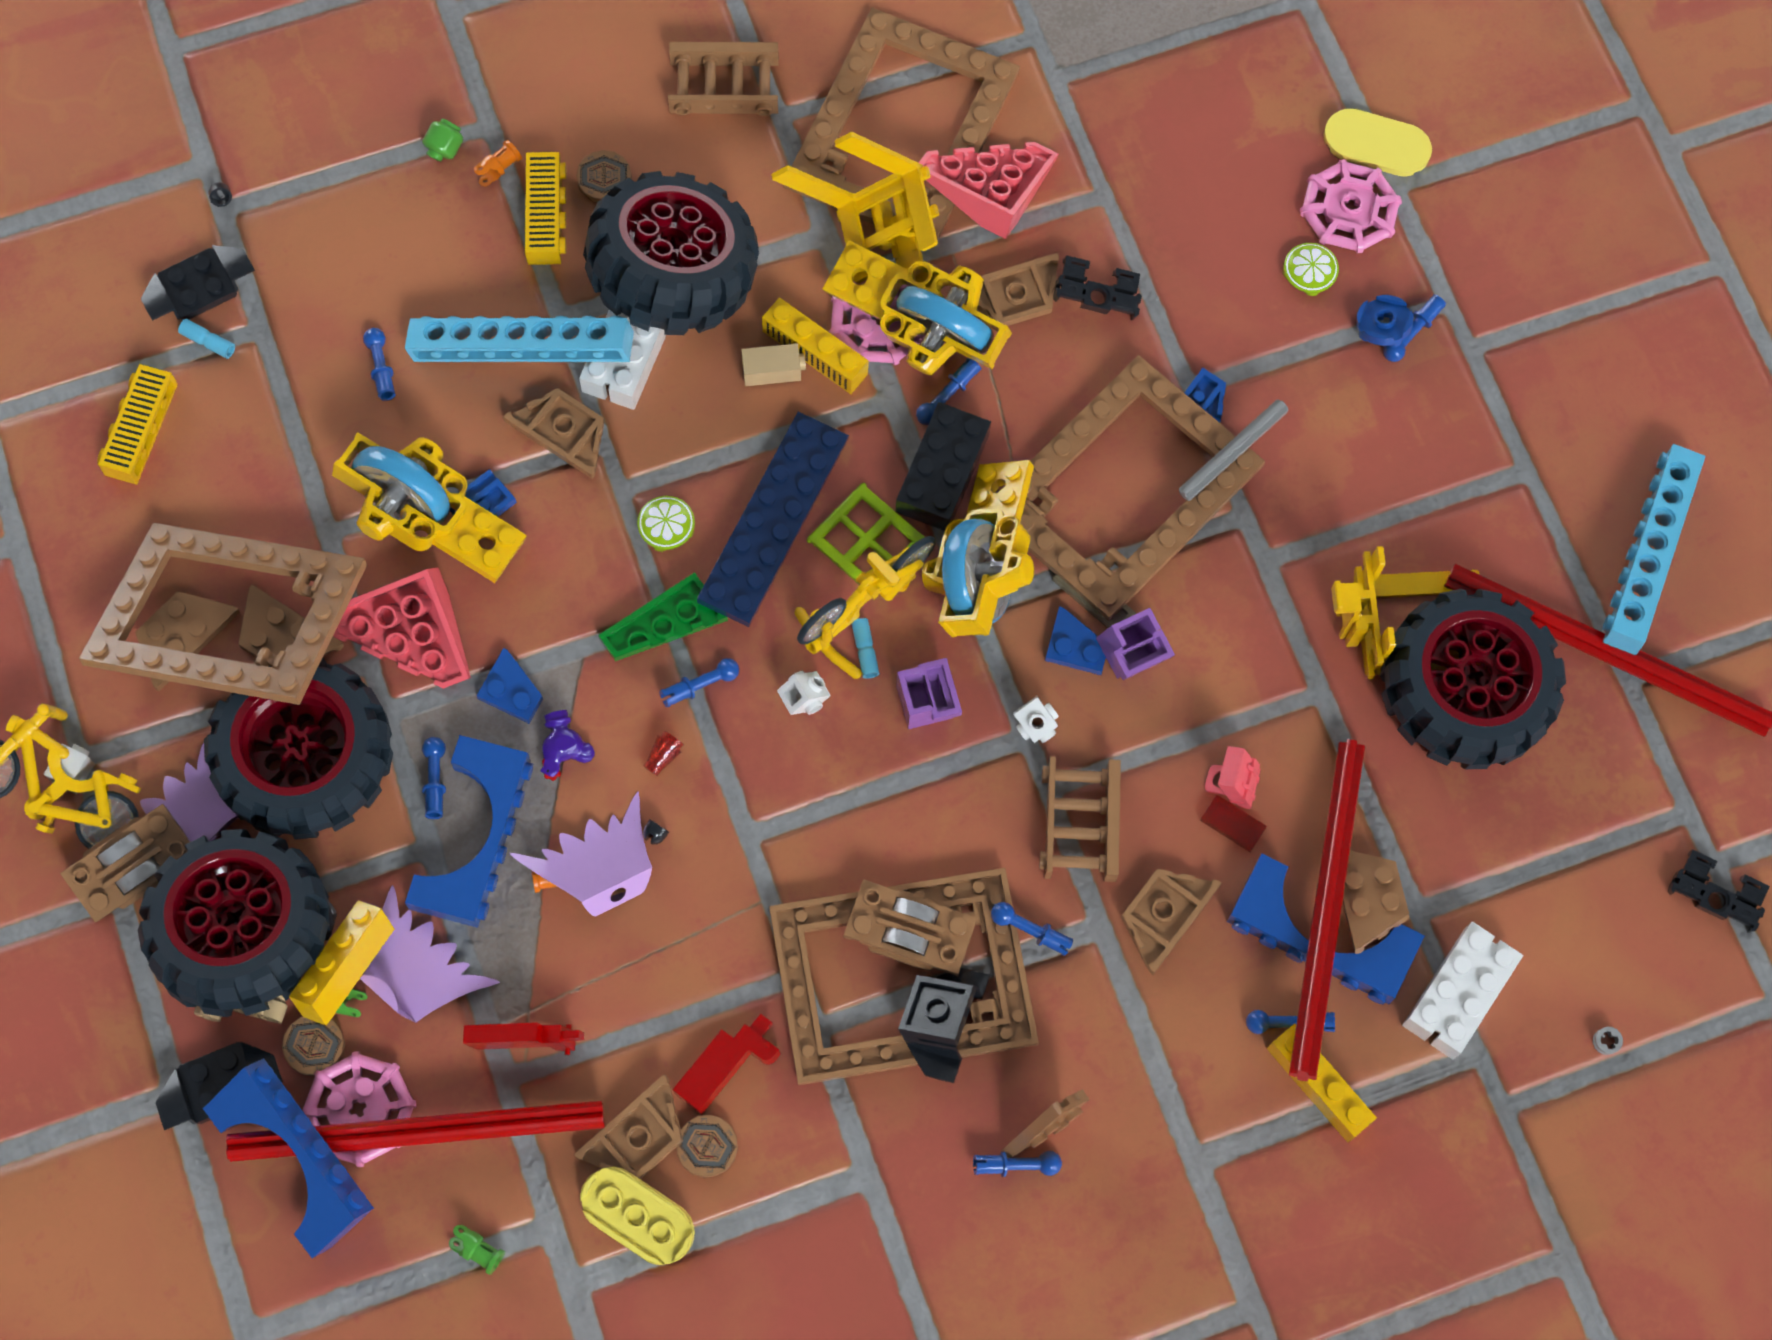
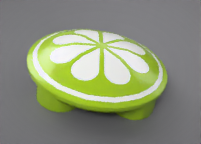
[1283,243,1339,296]
[637,496,695,552]

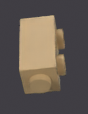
[741,343,806,386]

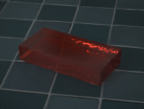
[1200,795,1267,852]

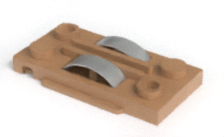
[60,804,191,923]
[843,879,977,976]

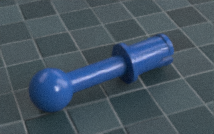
[1383,294,1446,362]
[363,328,396,401]
[916,358,982,425]
[659,658,739,708]
[422,737,446,819]
[991,902,1073,956]
[1246,1010,1335,1034]
[973,1151,1062,1177]

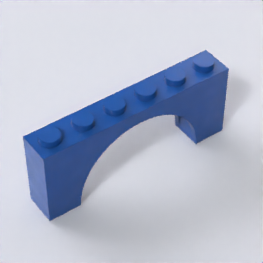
[405,735,533,928]
[1227,853,1425,1005]
[203,1058,374,1259]

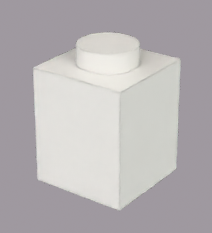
[43,744,95,794]

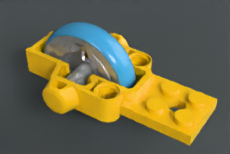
[822,240,1012,375]
[332,432,527,583]
[922,460,1034,637]

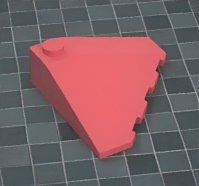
[918,142,1059,239]
[333,567,471,689]

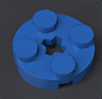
[1357,295,1414,348]

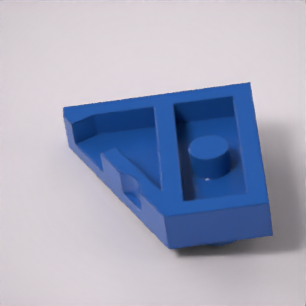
[1184,368,1226,423]
[1045,606,1106,675]
[476,648,543,724]

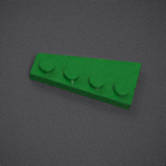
[598,572,728,661]

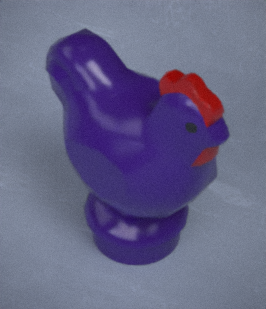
[540,710,595,781]

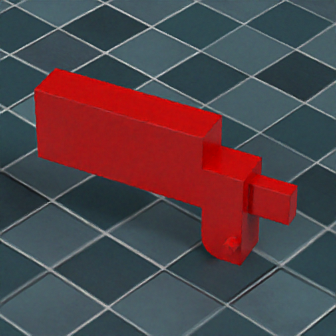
[672,1013,781,1115]
[463,1022,584,1055]

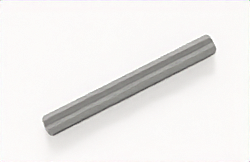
[1179,400,1289,501]

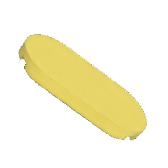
[1324,109,1432,177]
[580,1167,695,1265]

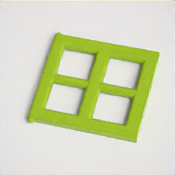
[807,483,925,583]

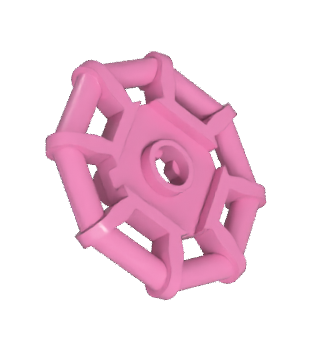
[1300,159,1402,254]
[829,280,926,366]
[302,1051,417,1167]

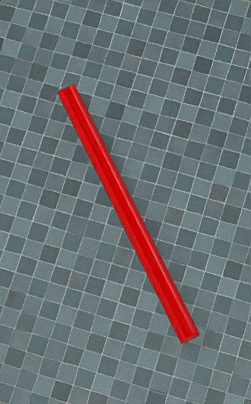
[1444,563,1772,737]
[1289,739,1365,1081]
[226,1101,605,1162]

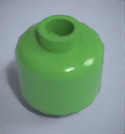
[422,118,463,162]

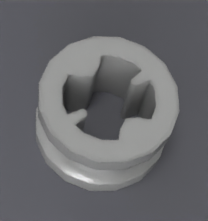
[1593,1027,1623,1055]

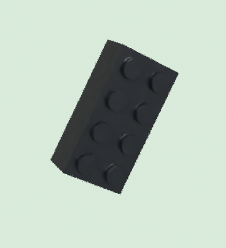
[895,402,991,531]

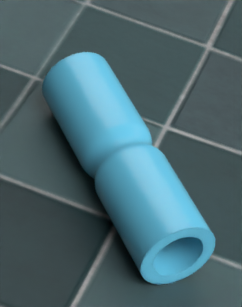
[178,319,235,359]
[851,618,880,679]

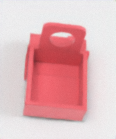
[1205,746,1261,809]

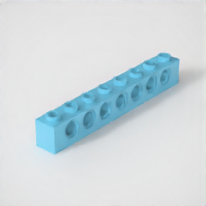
[405,316,634,362]
[1602,444,1705,655]

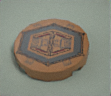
[576,150,632,203]
[282,1017,345,1076]
[677,1115,738,1178]

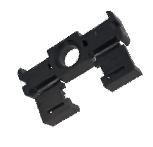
[1053,255,1142,320]
[1668,849,1770,933]

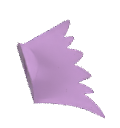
[126,743,238,842]
[509,792,652,917]
[360,885,500,1023]

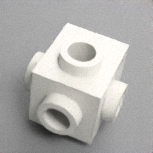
[777,671,831,715]
[1013,696,1059,743]

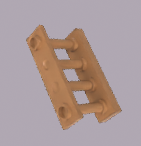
[668,42,779,116]
[1039,756,1121,882]

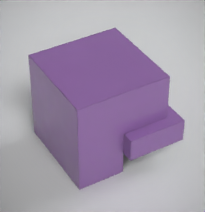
[1096,608,1175,680]
[896,658,962,729]

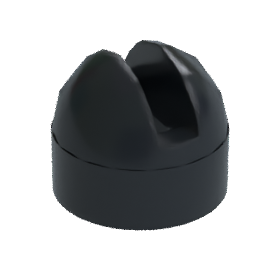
[208,182,232,207]
[643,819,669,845]

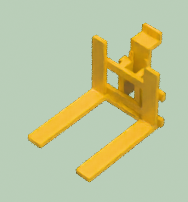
[771,132,939,283]
[1331,546,1487,679]

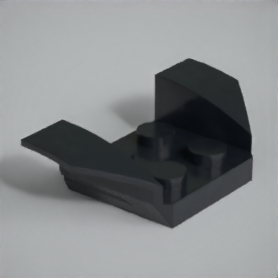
[141,245,255,321]
[898,968,990,1083]
[155,1042,283,1130]

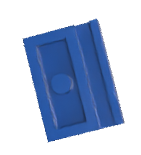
[449,469,517,517]

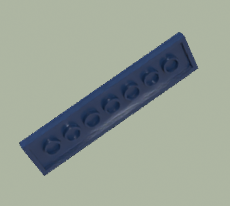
[697,412,849,627]

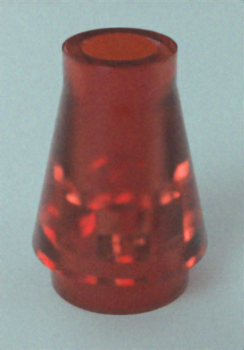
[643,731,684,776]

